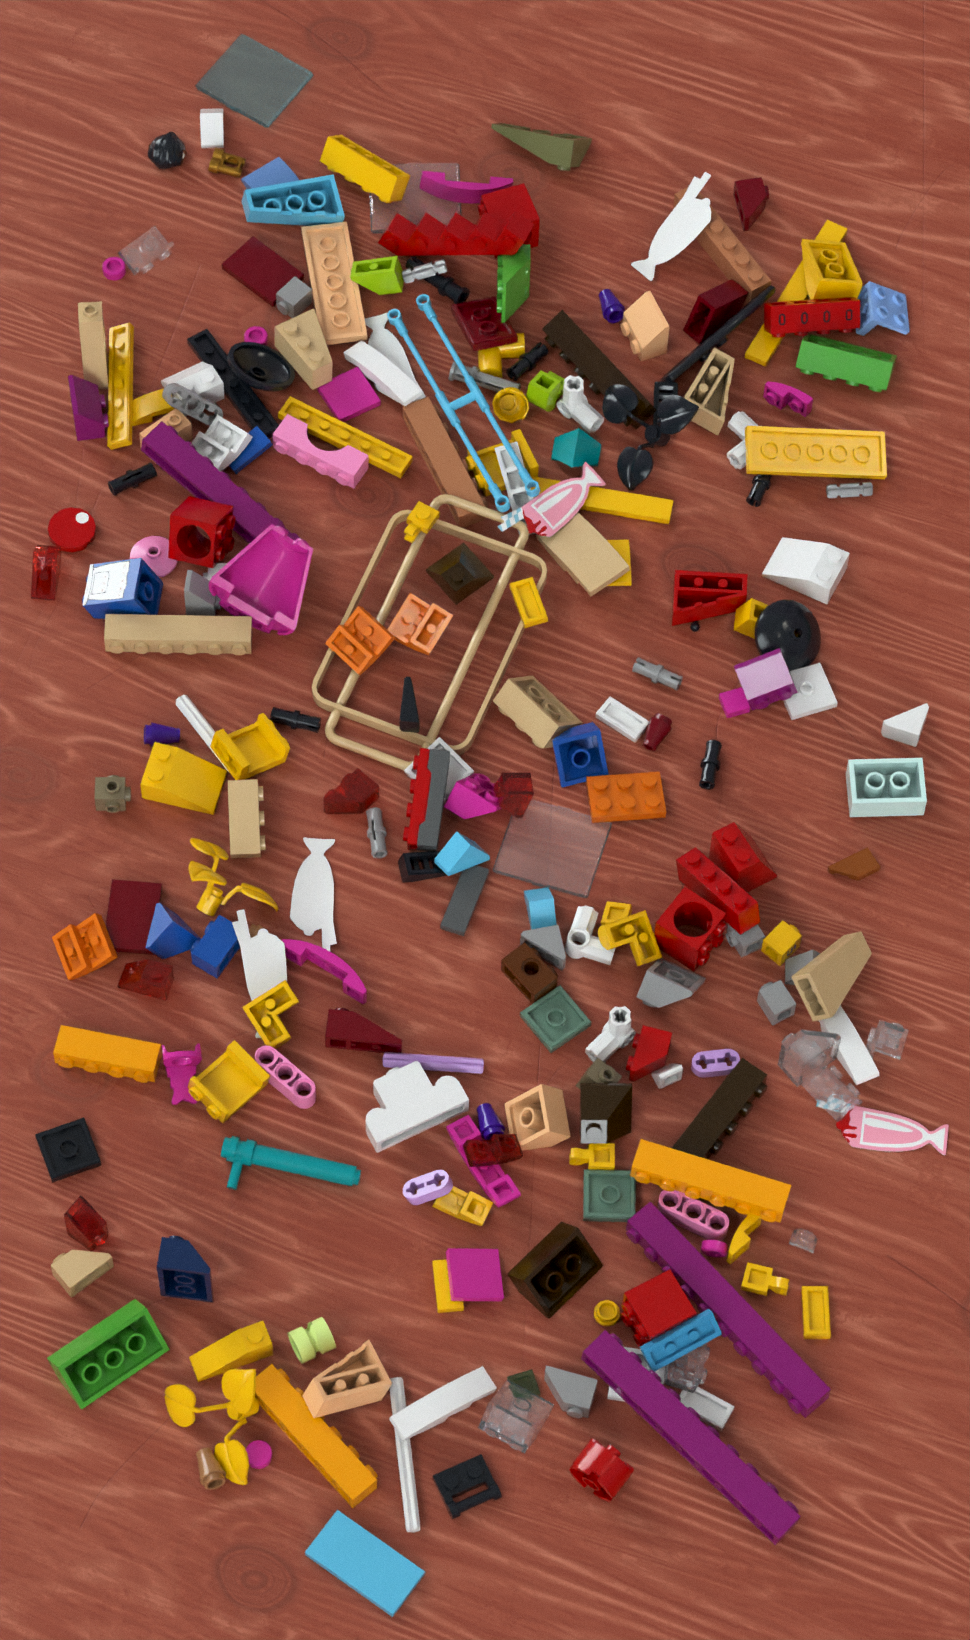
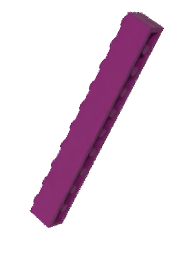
[626,1202,831,1418]
[581,1330,801,1545]

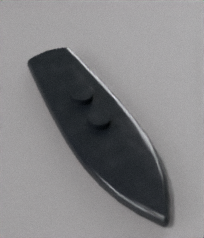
[660,286,776,383]

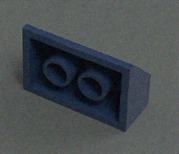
[157,1236,214,1302]

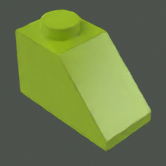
[350,256,404,295]

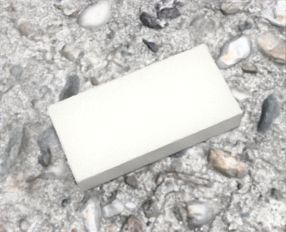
[595,696,649,743]
[679,1381,735,1432]

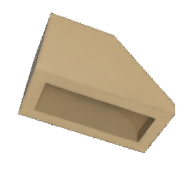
[51,1250,114,1298]

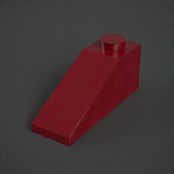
[325,1008,402,1053]

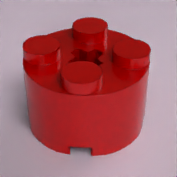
[569,1438,634,1502]

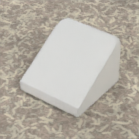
[651,1063,683,1089]

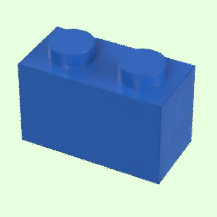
[190,915,240,979]

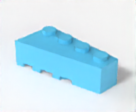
[241,174,345,226]

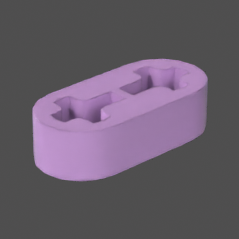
[691,1049,740,1078]
[403,1170,453,1205]

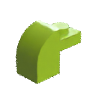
[526,370,564,412]

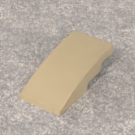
[536,512,630,597]

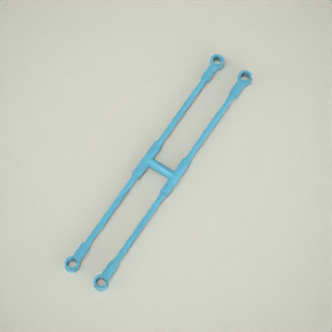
[387,294,540,512]

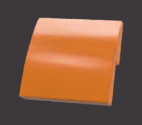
[387,593,453,655]
[325,606,396,675]
[52,913,118,980]

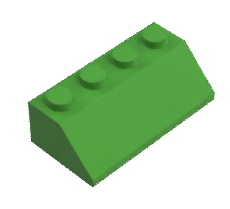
[796,333,897,392]
[47,1299,170,1410]

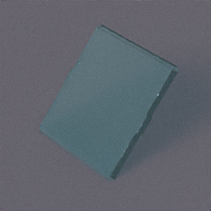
[195,34,314,128]

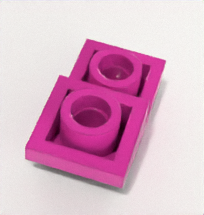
[763,381,813,417]

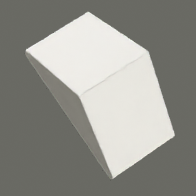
[200,109,224,148]
[881,703,929,747]

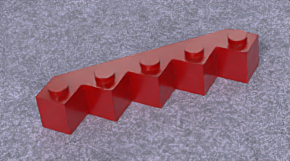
[378,211,534,256]

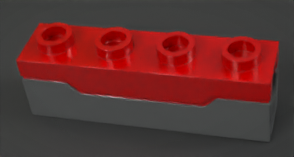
[403,748,450,852]

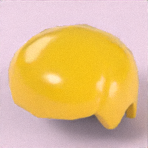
[492,387,529,423]

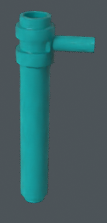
[221,1136,361,1190]

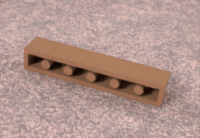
[673,187,771,304]
[403,396,488,528]

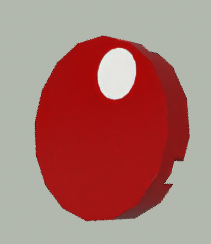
[48,507,96,552]

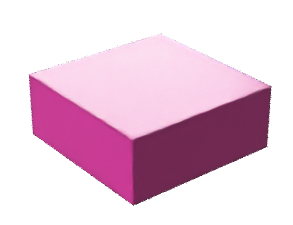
[719,687,750,718]

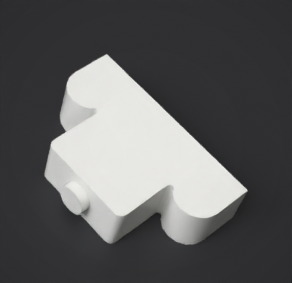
[366,1061,469,1153]

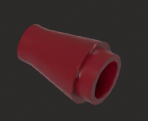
[642,713,673,752]

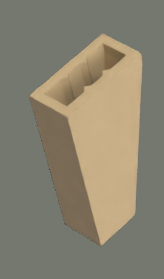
[78,302,108,390]
[791,931,872,1022]

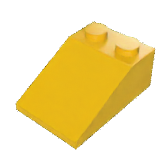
[801,239,863,300]
[140,742,227,815]

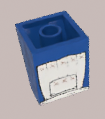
[82,558,163,619]

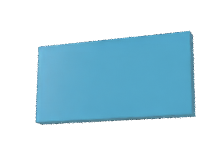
[305,1510,425,1617]

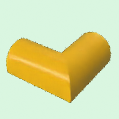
[478,333,525,378]
[598,910,662,967]
[242,980,299,1049]

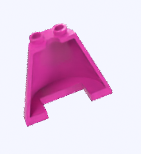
[208,524,313,635]

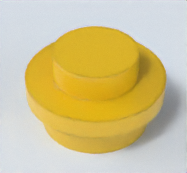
[594,1300,620,1326]

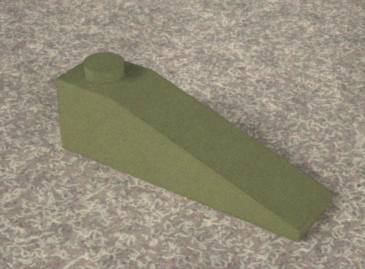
[491,123,592,171]

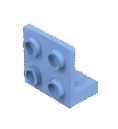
[856,281,910,336]

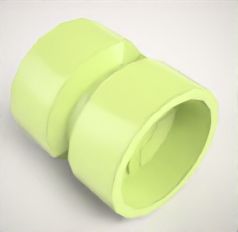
[288,1317,336,1364]

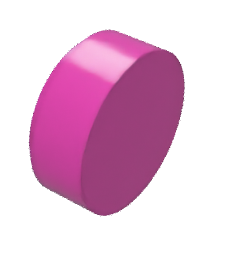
[102,257,126,281]
[244,326,268,346]
[701,1240,728,1258]
[246,1440,272,1469]

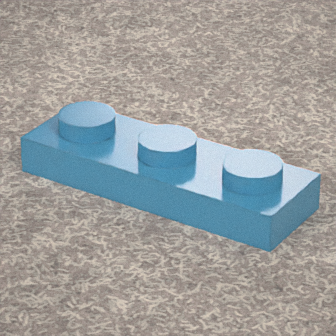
[640,1309,722,1372]

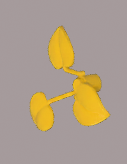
[188,838,279,916]
[164,1369,259,1485]

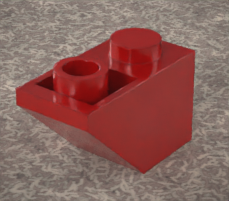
[626,1025,672,1082]

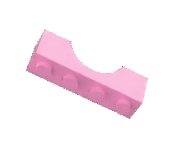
[272,414,369,489]

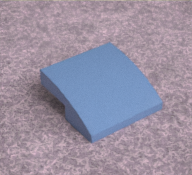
[241,157,299,189]

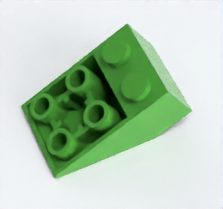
[497,244,531,323]

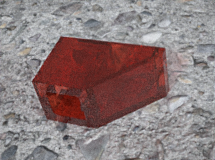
[323,768,379,814]

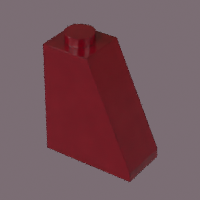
[683,279,749,344]

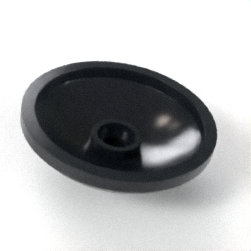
[227,342,295,392]
[754,600,821,671]

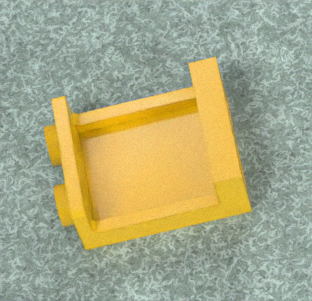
[465,429,539,497]
[210,713,290,780]
[188,1040,270,1123]

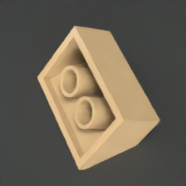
[493,675,583,749]

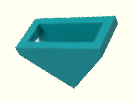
[551,428,602,467]

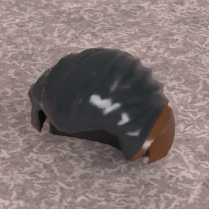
[148,132,187,170]

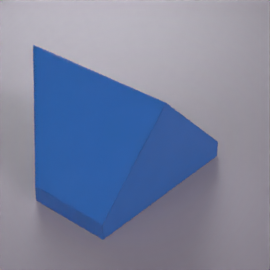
[145,903,201,959]

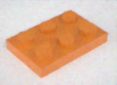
[586,771,666,823]

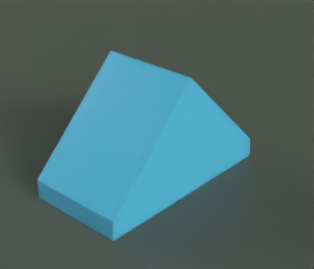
[434,831,490,876]
[524,887,557,929]

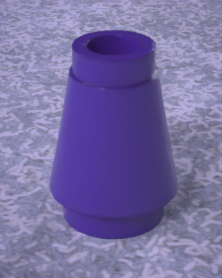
[599,289,625,323]
[144,722,180,747]
[476,1103,505,1143]

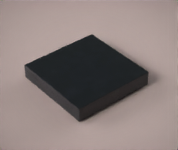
[35,1118,102,1183]

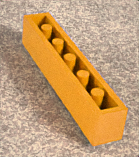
[630,1139,791,1223]
[255,1364,378,1508]

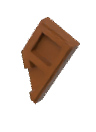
[827,847,881,881]

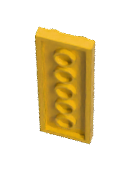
[745,426,887,479]

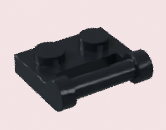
[432,1454,502,1519]

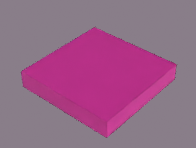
[317,367,381,422]
[446,1248,504,1301]

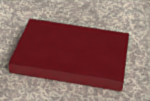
[222,236,304,307]
[451,296,518,352]
[105,879,162,955]

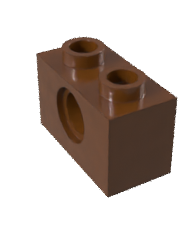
[501,942,558,1004]

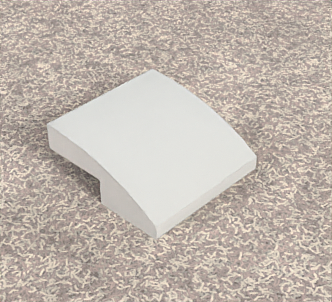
[192,415,253,471]

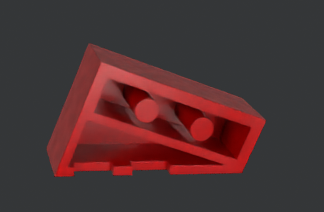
[672,570,748,626]

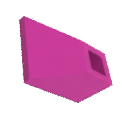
[444,773,516,819]

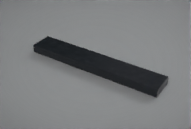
[187,329,279,439]

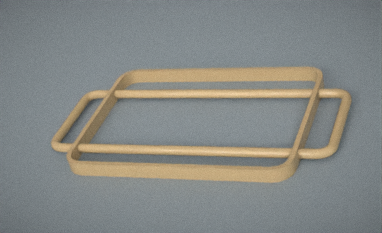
[312,494,547,770]

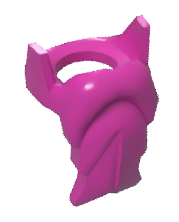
[162,1043,202,1105]

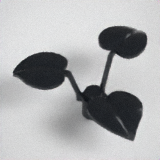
[602,384,699,491]

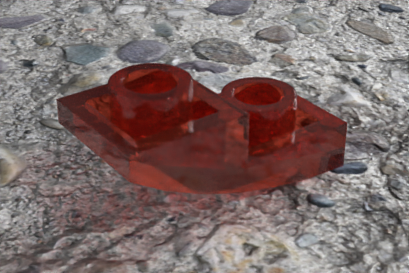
[463,1134,523,1167]

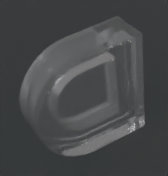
[789,1229,818,1253]

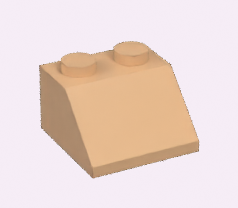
[620,291,669,362]
[504,1084,571,1151]

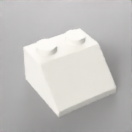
[161,362,224,416]

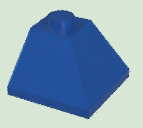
[552,722,609,787]

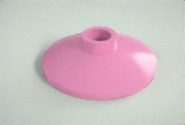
[130,536,178,578]

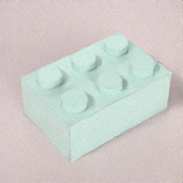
[846,758,927,817]

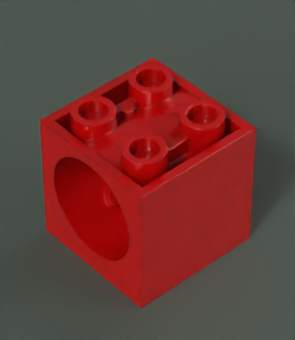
[477,183,540,258]
[168,496,236,568]
[654,887,727,972]
[620,1269,697,1349]

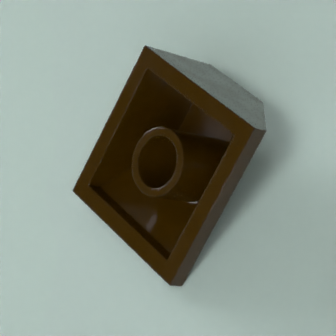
[426,542,494,605]
[579,1083,632,1144]

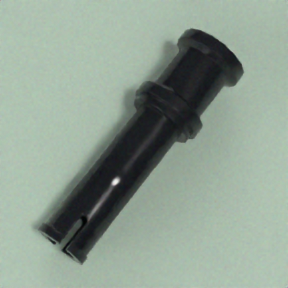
[405,256,470,304]

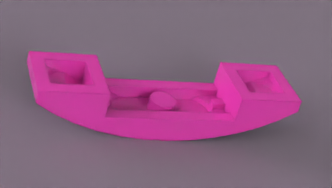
[419,171,513,204]
[282,939,367,1005]
[446,1115,521,1208]

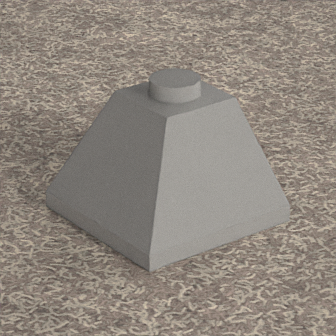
[636,958,706,1008]

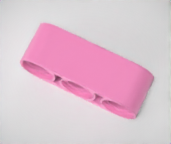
[255,1045,316,1109]
[657,1190,729,1241]

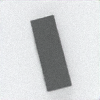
[440,865,490,936]

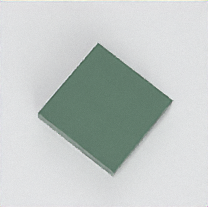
[520,985,591,1053]
[583,1169,636,1222]

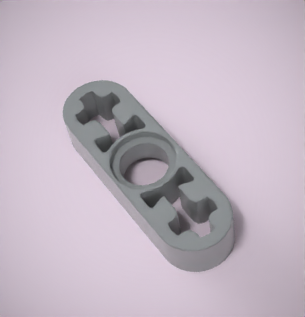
[162,383,223,426]

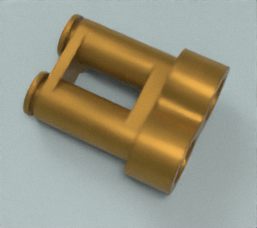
[208,147,246,178]

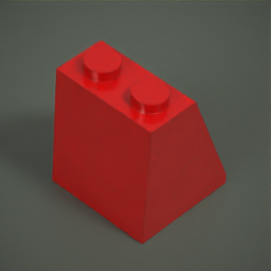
[709,822,777,892]

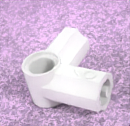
[556,375,604,433]
[727,411,759,469]
[565,905,616,965]
[585,1006,636,1062]

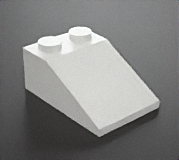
[762,537,850,604]

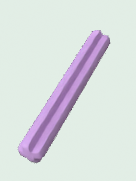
[383,1052,484,1074]

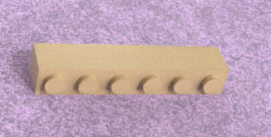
[104,614,253,656]

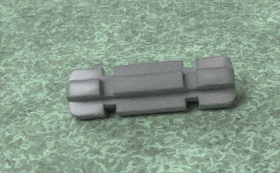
[402,259,447,283]
[826,482,873,498]

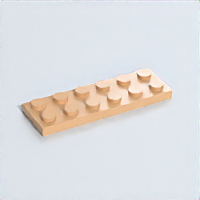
[301,221,367,345]

